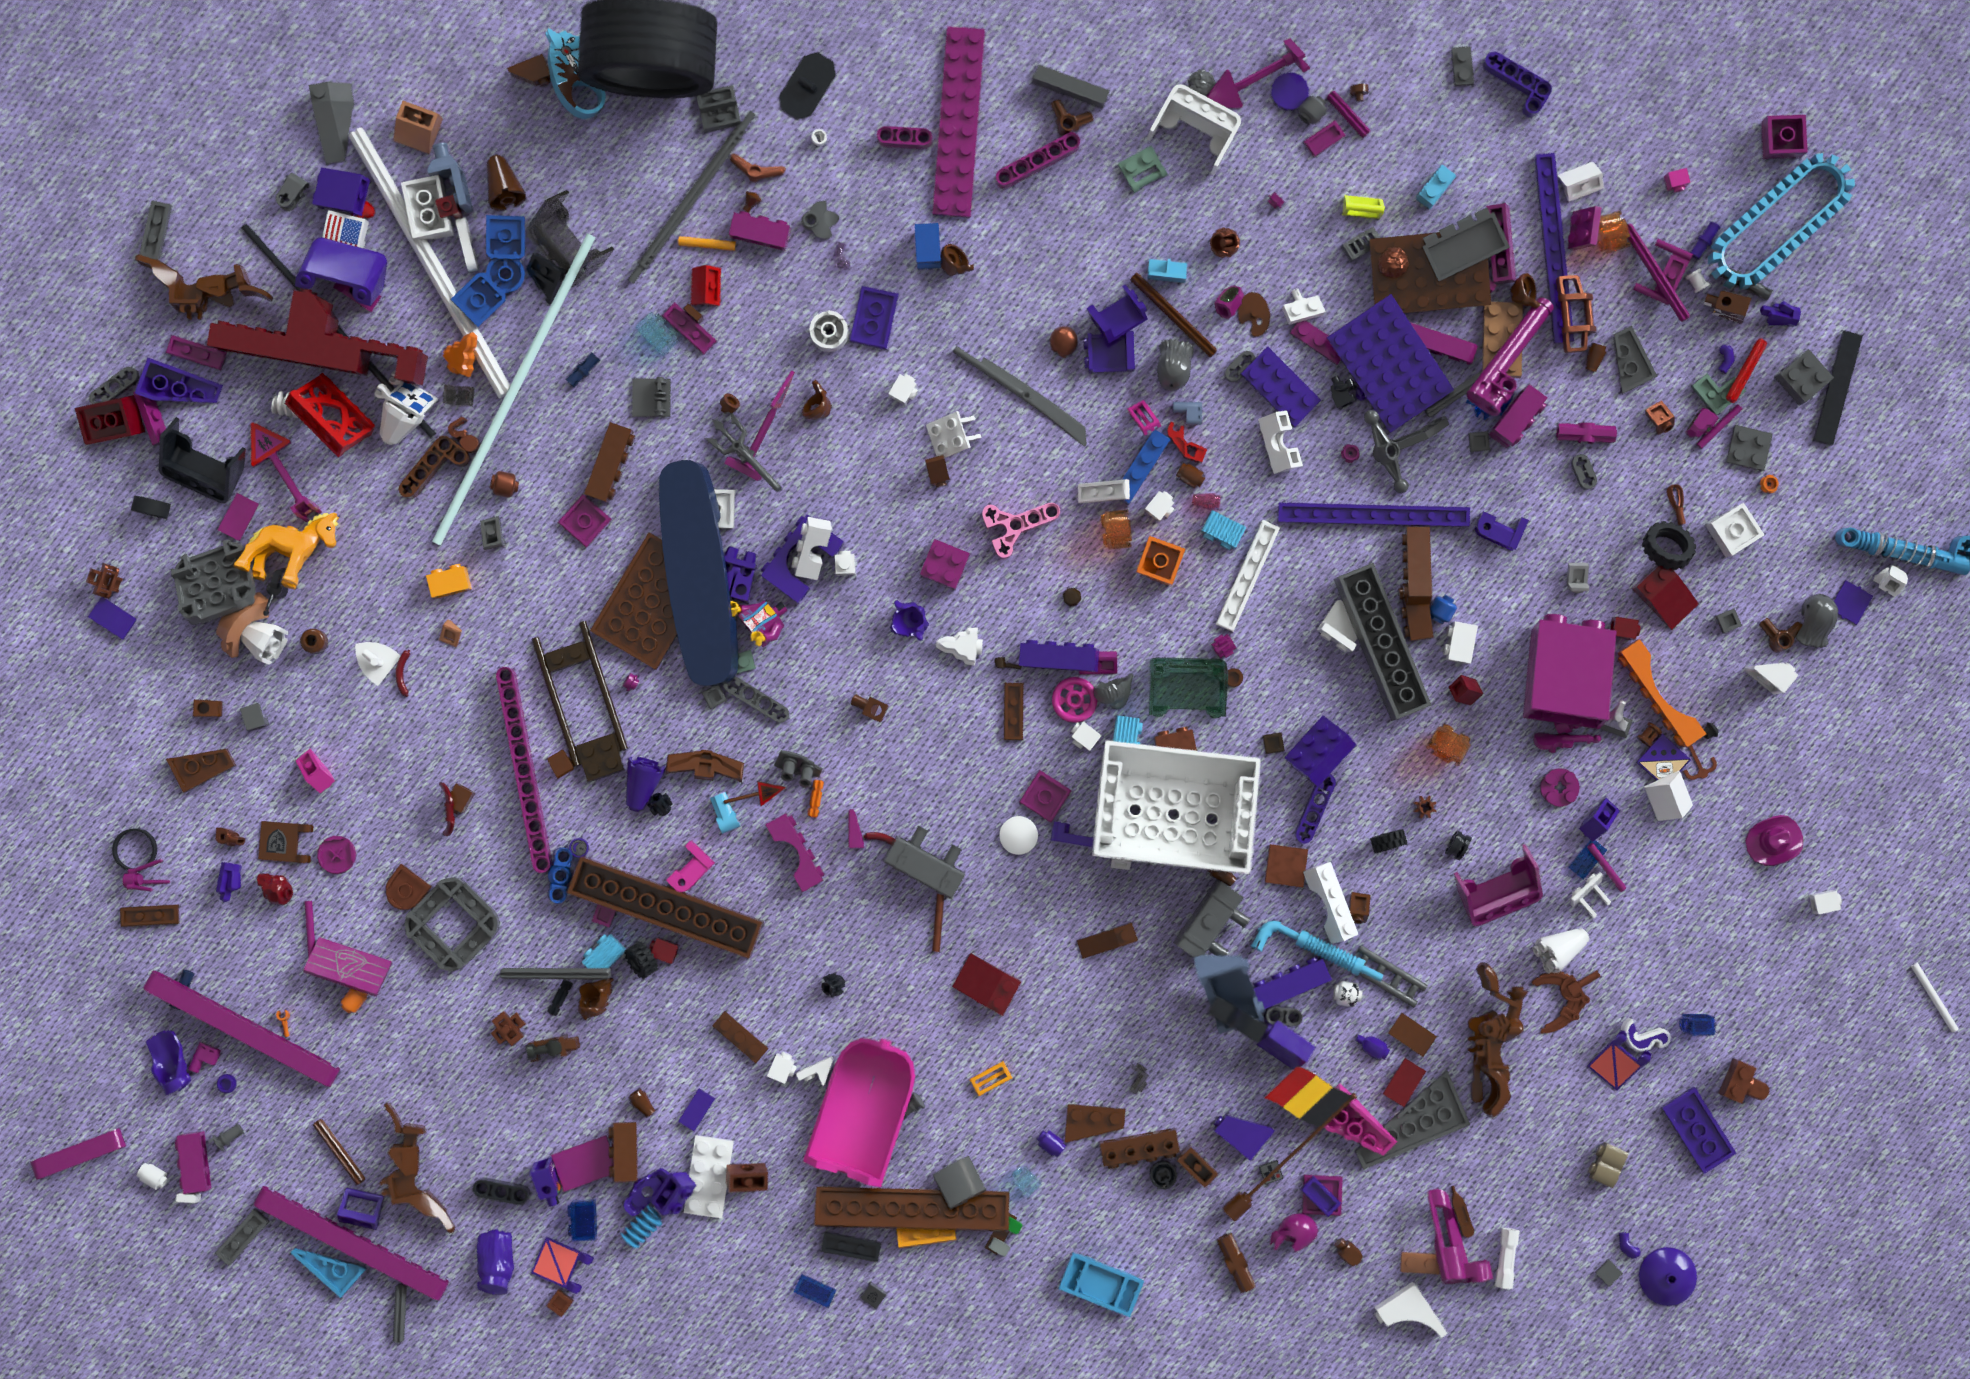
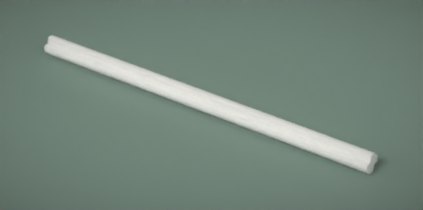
[348,128,510,398]

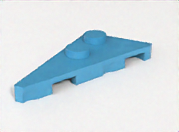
[291,1248,367,1298]

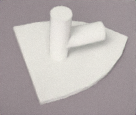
[355,642,401,686]

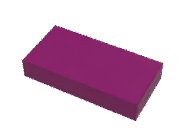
[1303,120,1346,158]

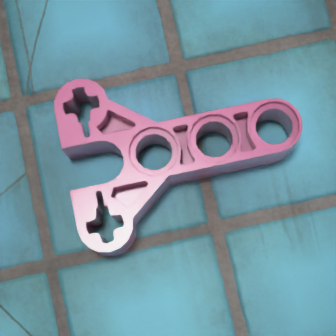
[982,503,1060,559]

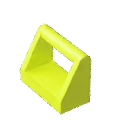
[1342,195,1385,219]

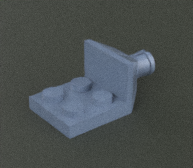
[427,143,474,213]

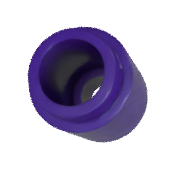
[1037,1130,1066,1157]

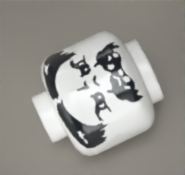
[1333,981,1362,1007]

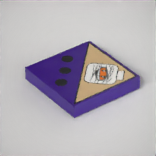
[1636,734,1691,781]

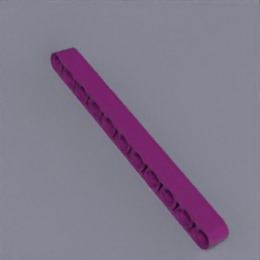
[496,667,552,873]
[143,970,340,1087]
[253,1186,449,1300]

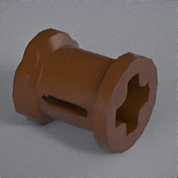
[1637,722,1662,747]

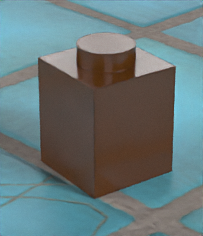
[451,783,476,814]

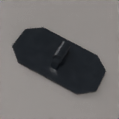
[779,52,836,120]

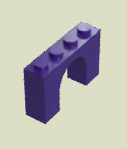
[761,515,844,604]

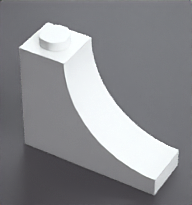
[1374,1282,1448,1338]

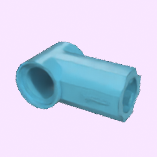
[710,792,740,834]

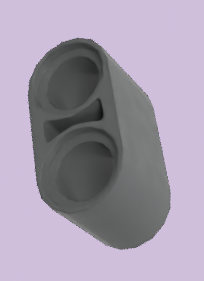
[1264,1006,1303,1026]

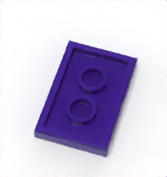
[849,286,899,350]

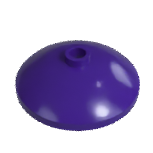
[1639,1247,1697,1306]

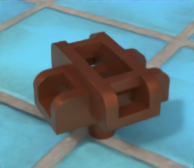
[86,563,123,599]
[491,1011,526,1046]

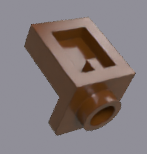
[1349,892,1371,924]

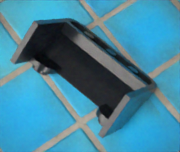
[158,417,246,503]

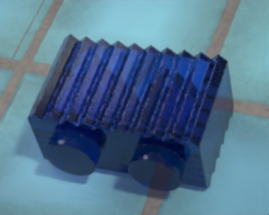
[1679,1014,1716,1037]
[567,1199,597,1241]

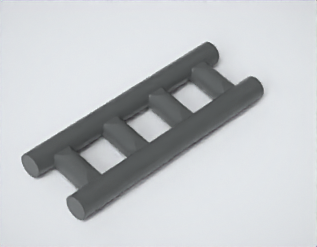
[1358,945,1428,1008]

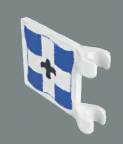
[375,370,438,418]

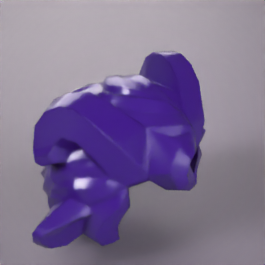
[890,600,929,641]

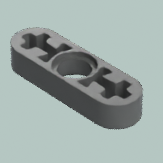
[89,367,139,404]

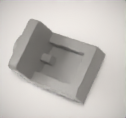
[1567,563,1589,593]

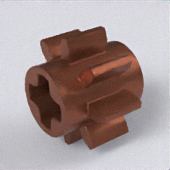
[1413,796,1437,818]

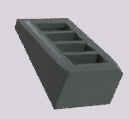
[1341,227,1381,263]

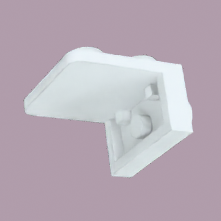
[1317,600,1357,652]

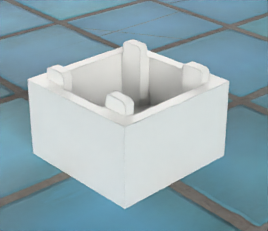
[1705,503,1764,557]

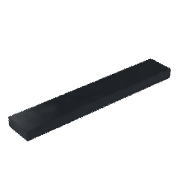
[1813,330,1863,446]

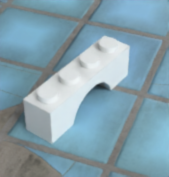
[1303,862,1358,944]

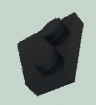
[526,253,566,304]

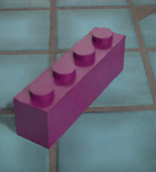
[1486,203,1516,285]

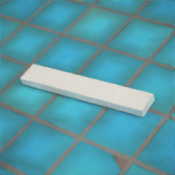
[1216,520,1280,632]

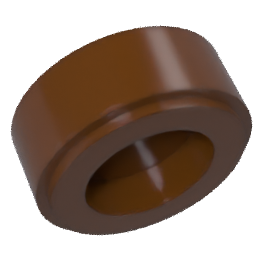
[1224,668,1243,687]

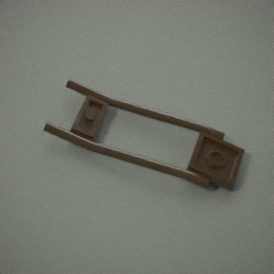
[532,621,628,782]

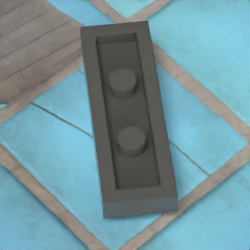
[139,200,172,260]
[215,1208,269,1266]

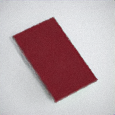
[1383,1058,1426,1107]

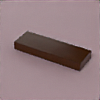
[1004,683,1024,740]
[120,904,180,927]

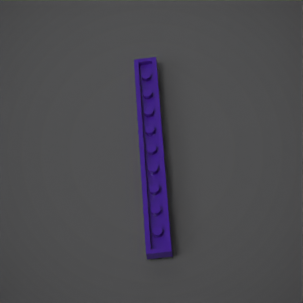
[1534,153,1574,344]
[1278,503,1470,527]

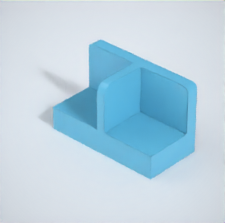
[1147,259,1187,283]

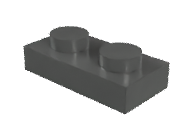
[1451,46,1474,87]

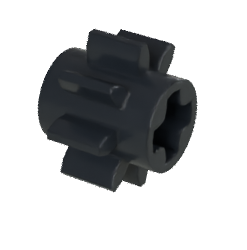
[647,793,673,816]
[821,972,845,998]

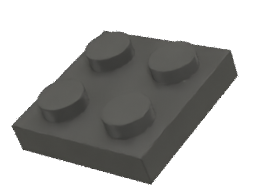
[1726,425,1773,471]

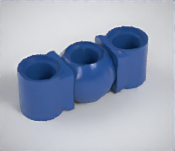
[547,847,572,904]

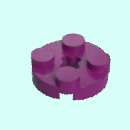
[1540,768,1580,807]

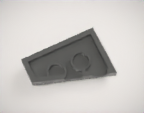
[1613,325,1657,394]

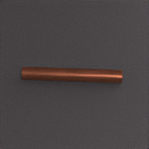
[932,893,944,952]

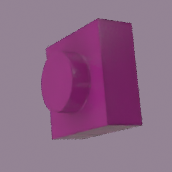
[592,904,616,928]

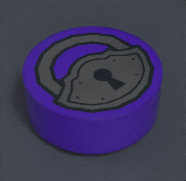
[569,838,589,857]

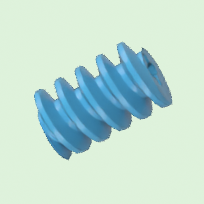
[620,1205,662,1249]

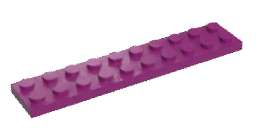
[933,26,985,218]

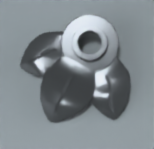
[801,201,840,239]

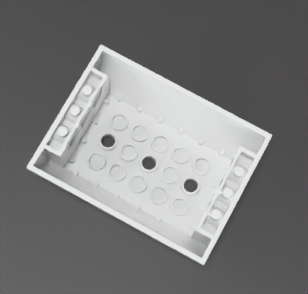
[1093,741,1260,874]

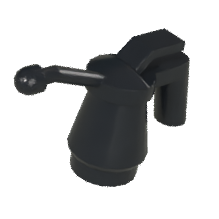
[263,568,288,616]

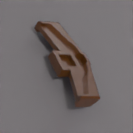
[665,750,744,783]

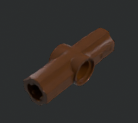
[1216,1233,1256,1293]

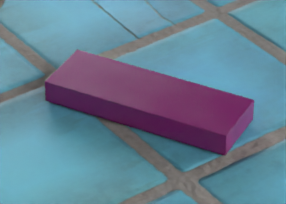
[662,302,717,355]
[166,335,227,371]

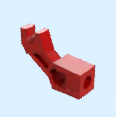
[1167,422,1207,464]

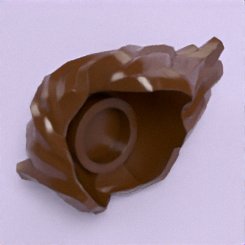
[578,978,614,1020]

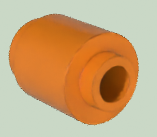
[340,988,368,1013]

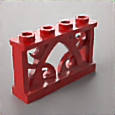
[284,373,375,457]

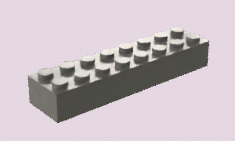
[1333,563,1432,721]

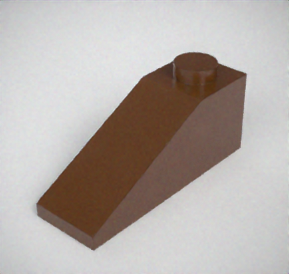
[1076,922,1138,959]

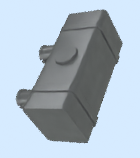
[883,825,965,900]
[1173,879,1251,957]

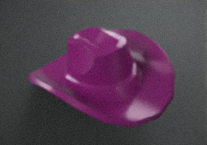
[1745,815,1803,866]

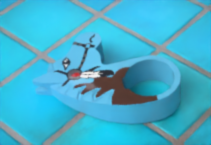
[545,28,606,119]

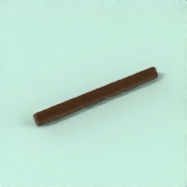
[1130,273,1217,357]

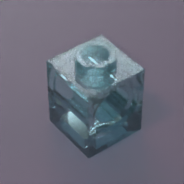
[1011,1166,1042,1198]

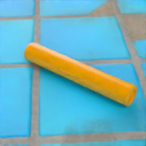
[678,236,736,251]

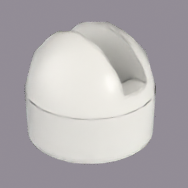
[811,129,827,146]

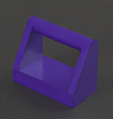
[337,1188,384,1230]

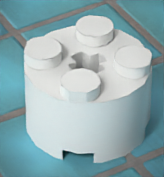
[809,310,849,352]

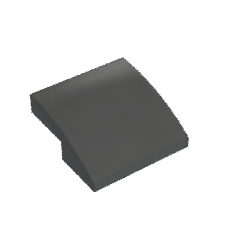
[697,85,741,133]
[933,1156,986,1209]

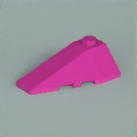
[1324,1083,1397,1156]

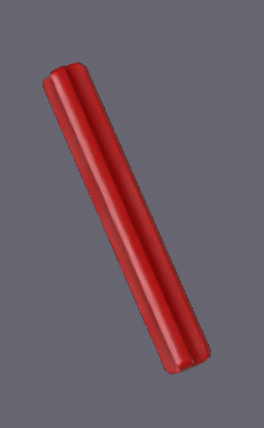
[1726,338,1767,403]

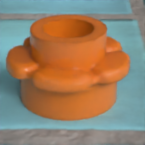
[1760,475,1779,493]

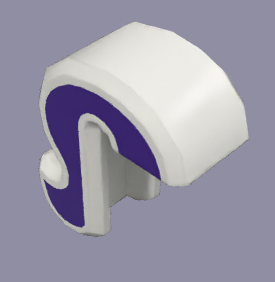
[1621,1018,1671,1052]

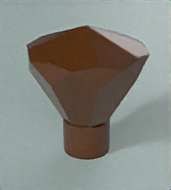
[743,191,762,213]

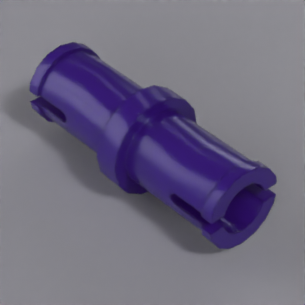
[1690,221,1721,260]

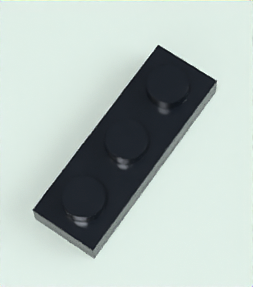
[821,1231,882,1262]

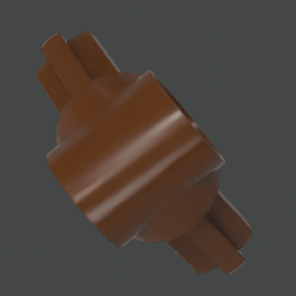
[1051,99,1094,136]
[1759,618,1803,653]

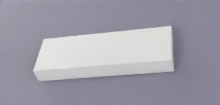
[1078,479,1129,503]

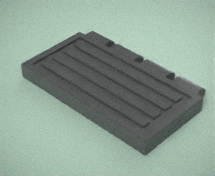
[1423,207,1510,282]

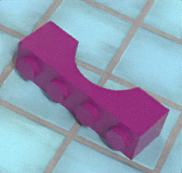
[765,813,825,892]

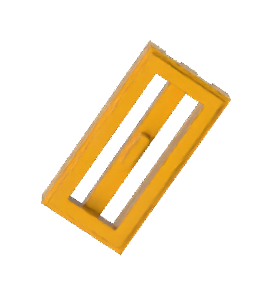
[969,1061,1012,1096]

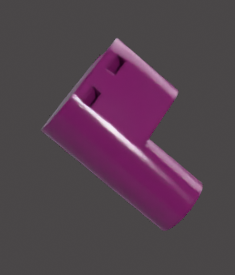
[188,1042,221,1073]

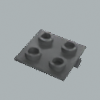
[632,377,671,417]

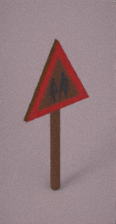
[723,781,786,806]

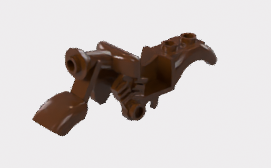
[1467,962,1528,1119]

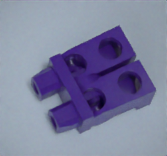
[724,546,757,603]

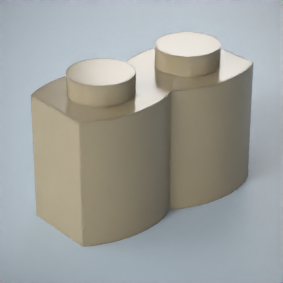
[1588,1142,1629,1188]

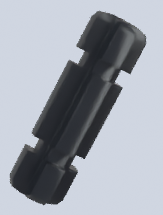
[548,979,573,1016]

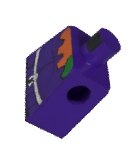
[530,1157,561,1207]

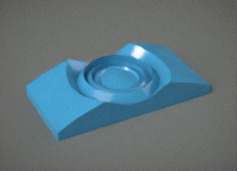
[1058,1252,1144,1317]

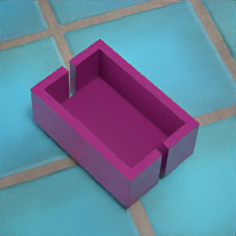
[1488,384,1547,448]

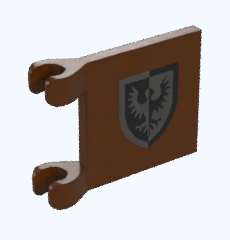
[258,821,314,863]

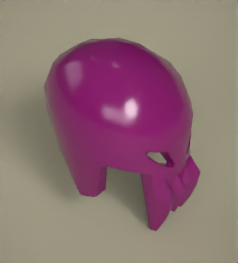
[1270,1213,1318,1252]

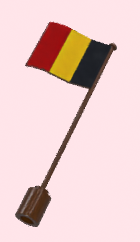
[1222,1066,1357,1222]

